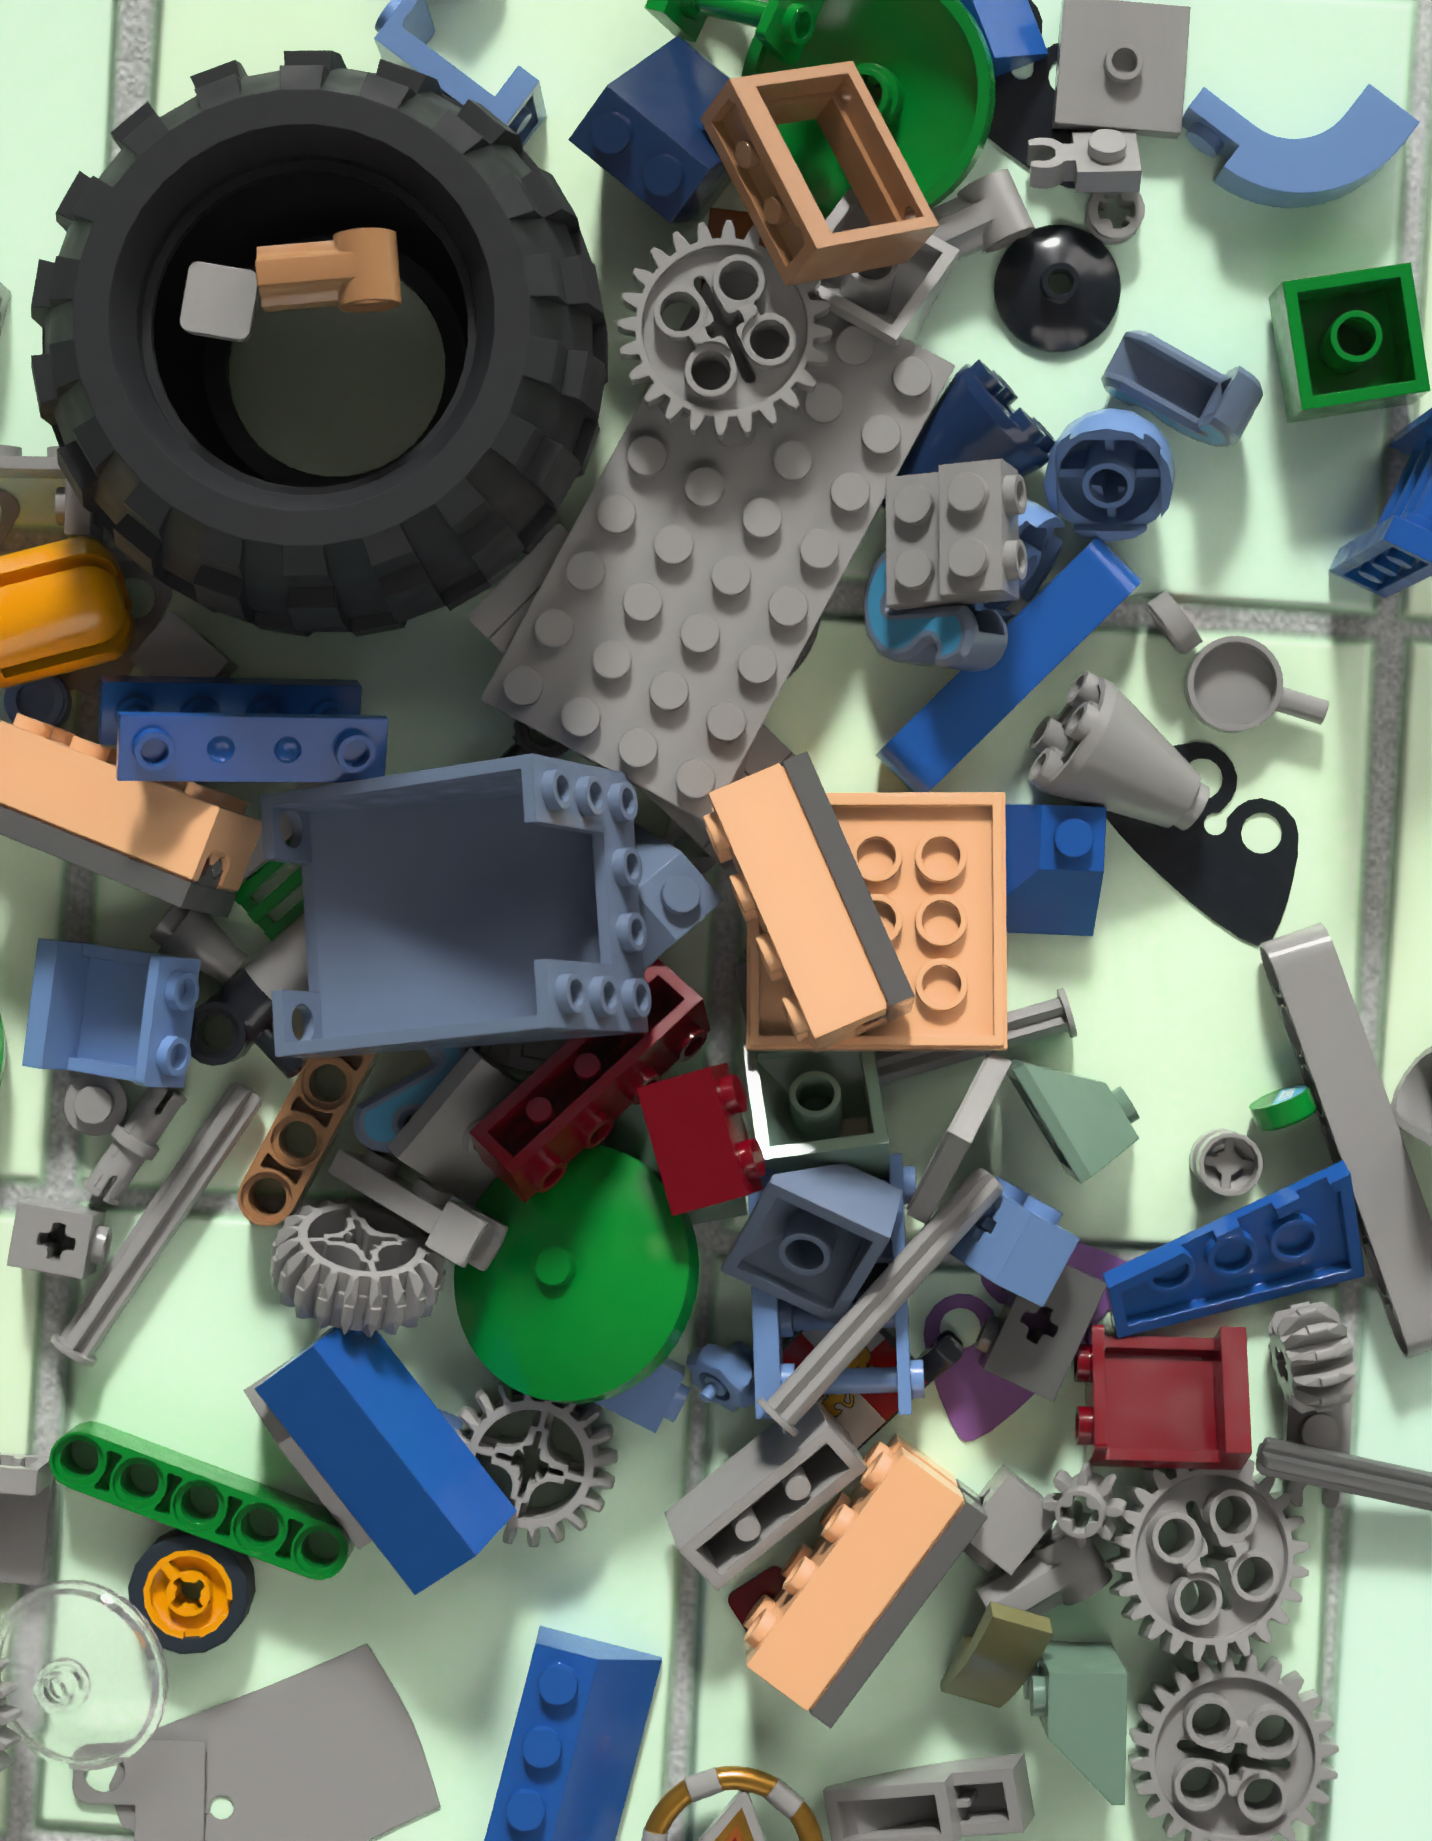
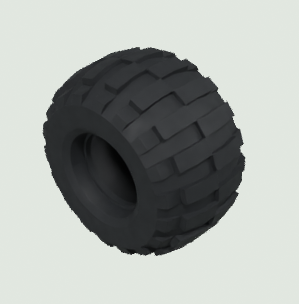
[31,50,608,637]

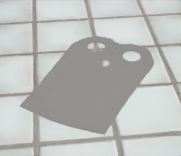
[109,1644,441,1841]

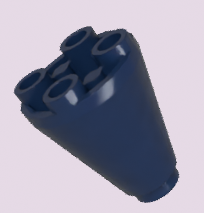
[882,359,1056,509]

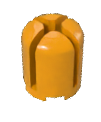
[0,536,135,689]

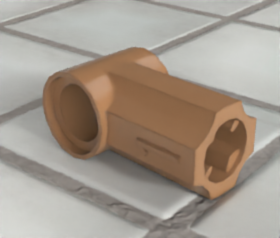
[255,228,402,313]

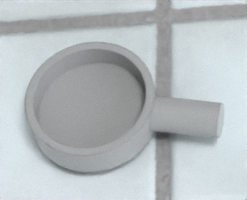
[1184,636,1329,733]

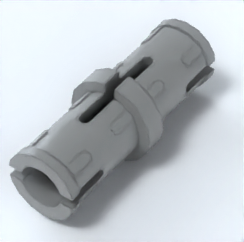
[82,1087,187,1206]

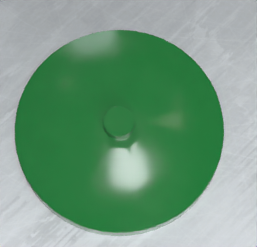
[741,0,995,220]
[454,1145,699,1404]

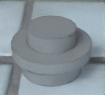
[63,1073,129,1136]

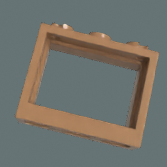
[700,61,939,286]

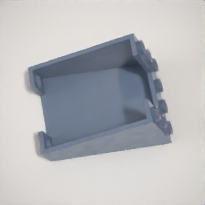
[260,753,652,1058]

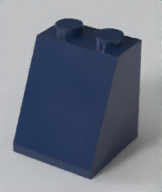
[568,36,732,223]

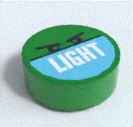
[1249,1084,1318,1131]

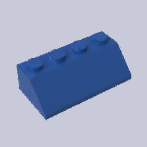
[484,1625,662,1841]

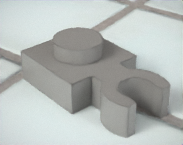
[1027,129,1142,193]
[1282,1397,1352,1509]

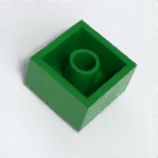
[1268,262,1431,423]

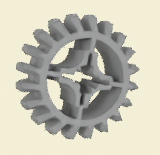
[270,1198,446,1338]
[454,1380,618,1547]

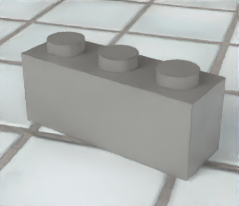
[664,1400,868,1591]

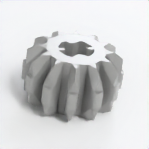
[1268,1301,1357,1414]

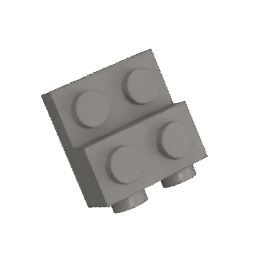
[886,458,1028,610]

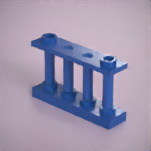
[1329,408,1432,598]
[98,675,389,783]

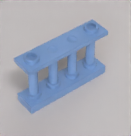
[748,1153,925,1419]

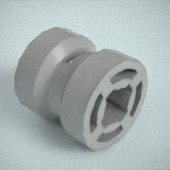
[1189,1128,1263,1197]

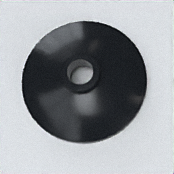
[994,225,1121,352]

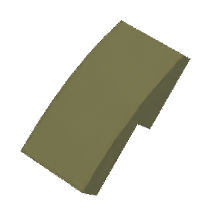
[940,1601,1053,1708]

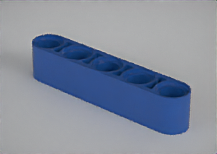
[876,537,1143,792]

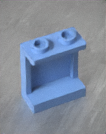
[374,0,547,147]
[22,938,201,1088]

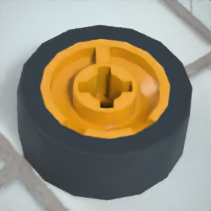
[128,1528,256,1654]

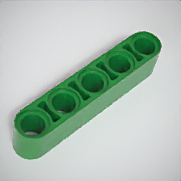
[49,1421,355,1580]

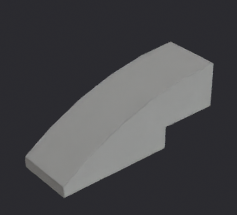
[823,1753,1035,1841]

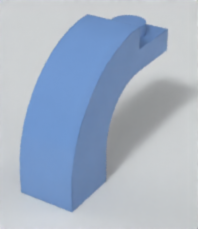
[1182,83,1420,208]

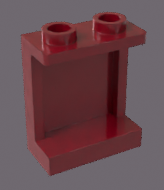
[1073,1324,1252,1470]

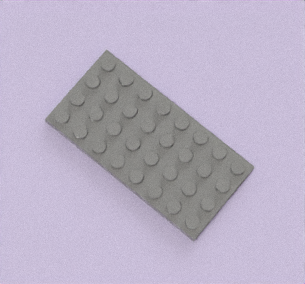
[480,272,956,821]

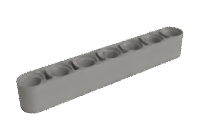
[1259,922,1432,1359]

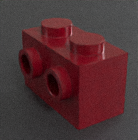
[636,1063,765,1216]

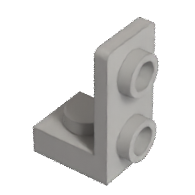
[0,445,103,543]
[0,1452,53,1585]

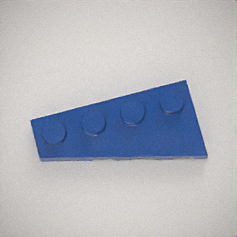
[1102,1160,1365,1338]

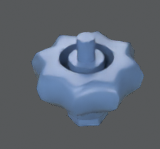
[686,1341,755,1413]

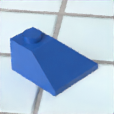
[1005,804,1107,936]

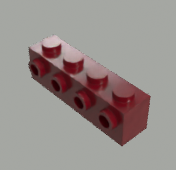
[469,958,711,1203]

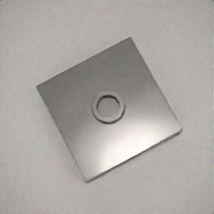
[1052,0,1191,139]
[387,1047,521,1206]

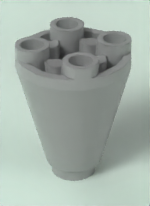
[1028,671,1210,830]

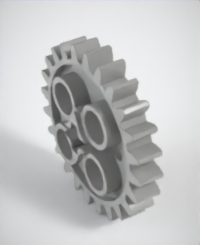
[617,220,832,440]
[1104,1459,1310,1663]
[1128,1649,1339,1841]

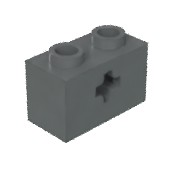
[974,1263,1107,1402]

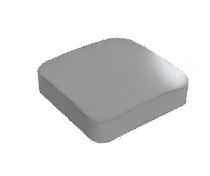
[180,261,259,342]

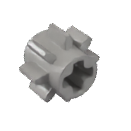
[1042,1461,1127,1549]

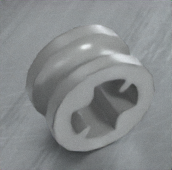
[1085,192,1145,245]

